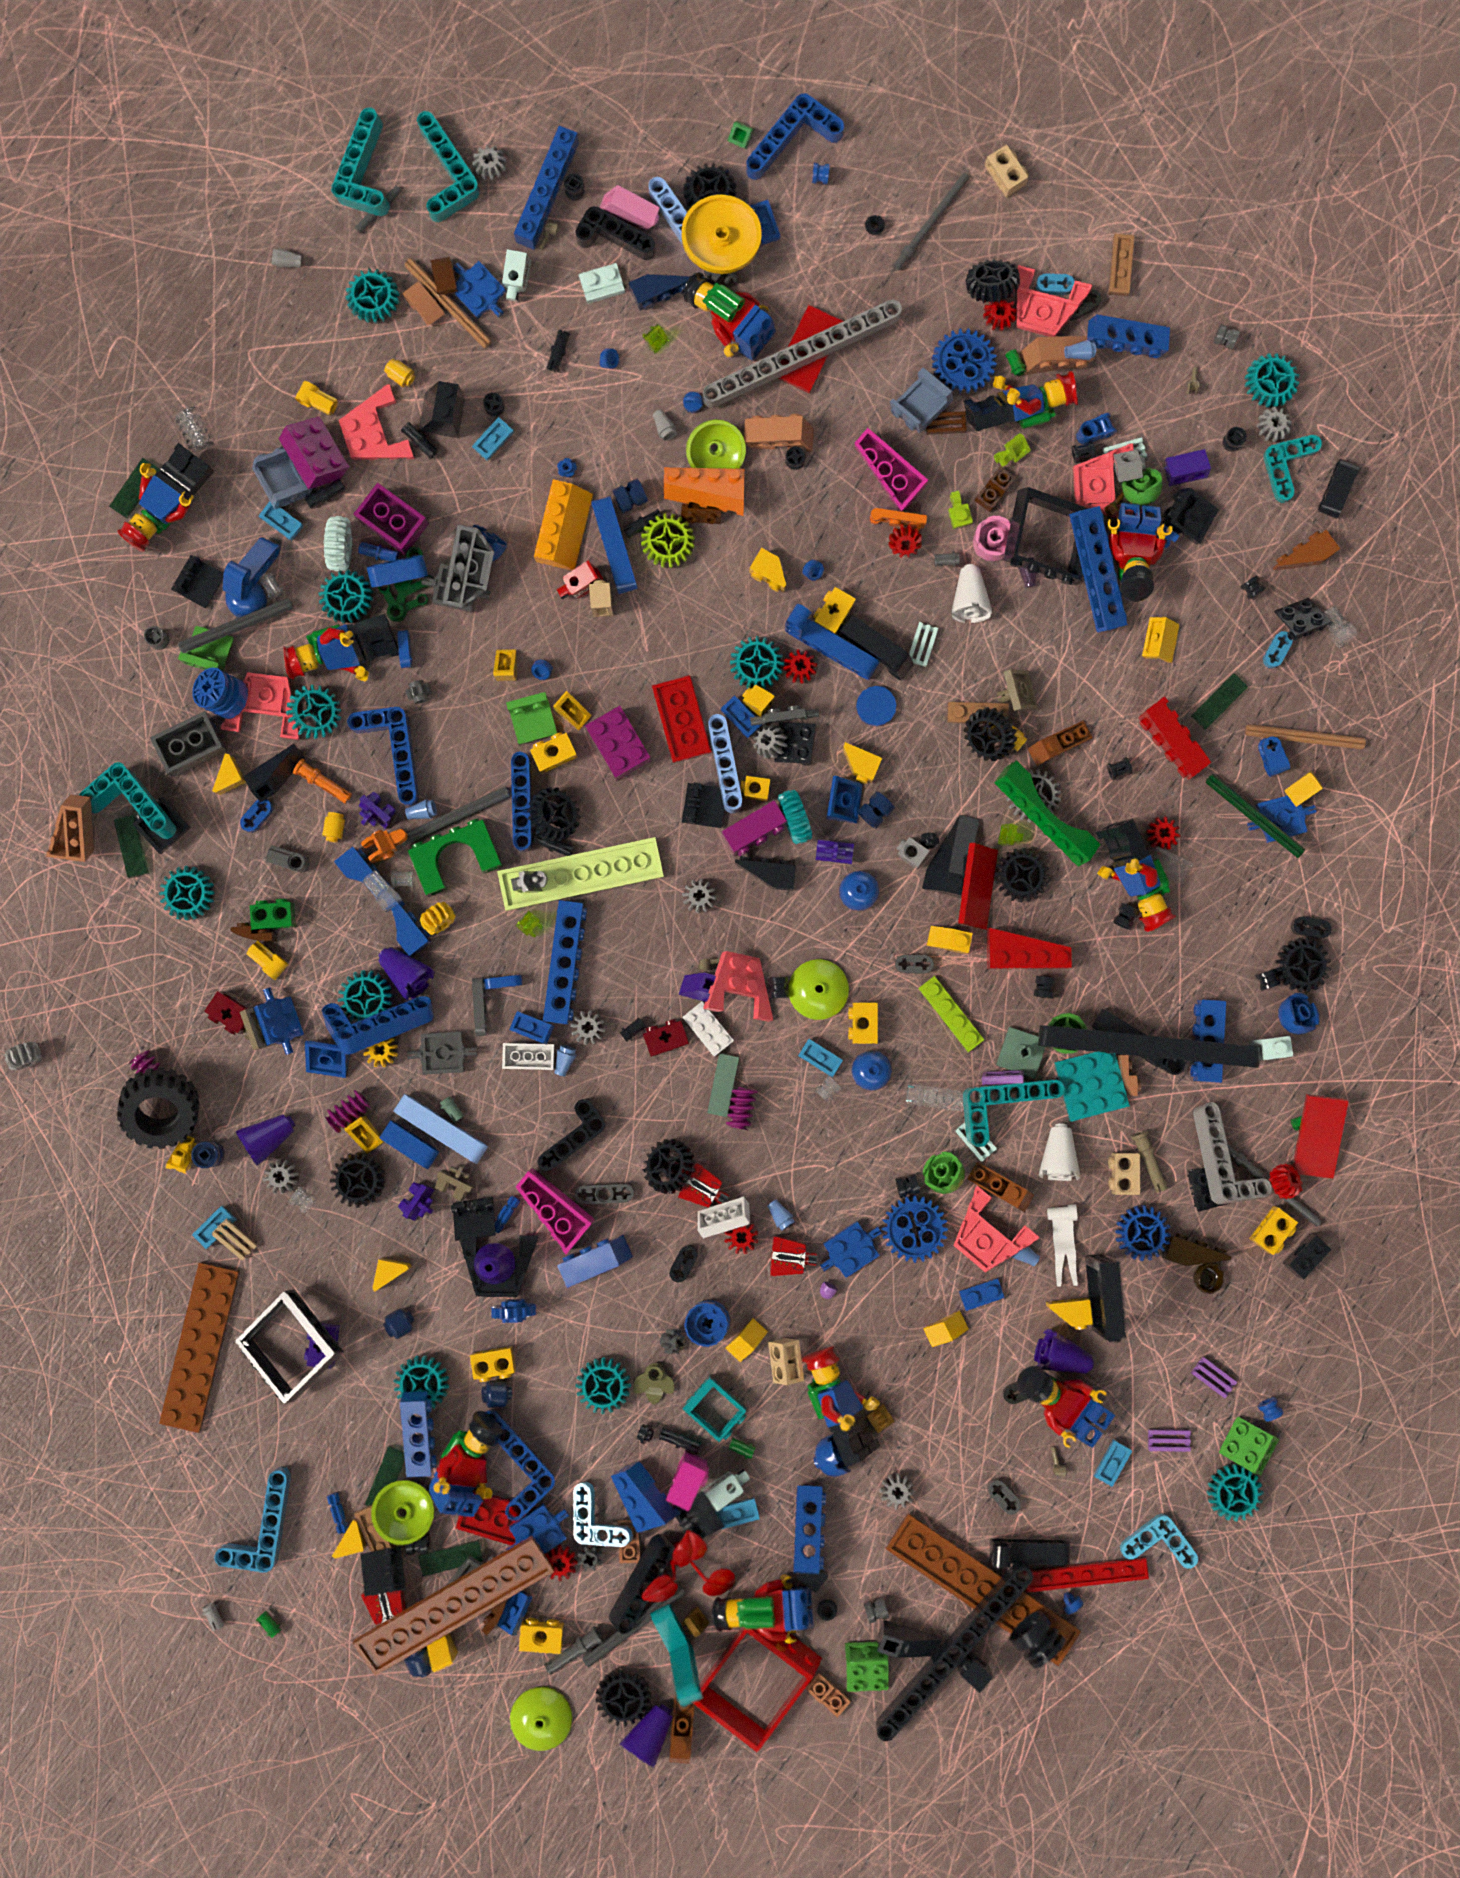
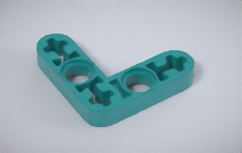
[1263,435,1322,503]

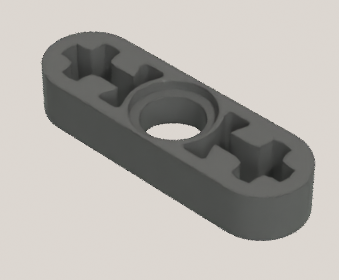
[472,977,487,1037]
[575,1184,634,1204]

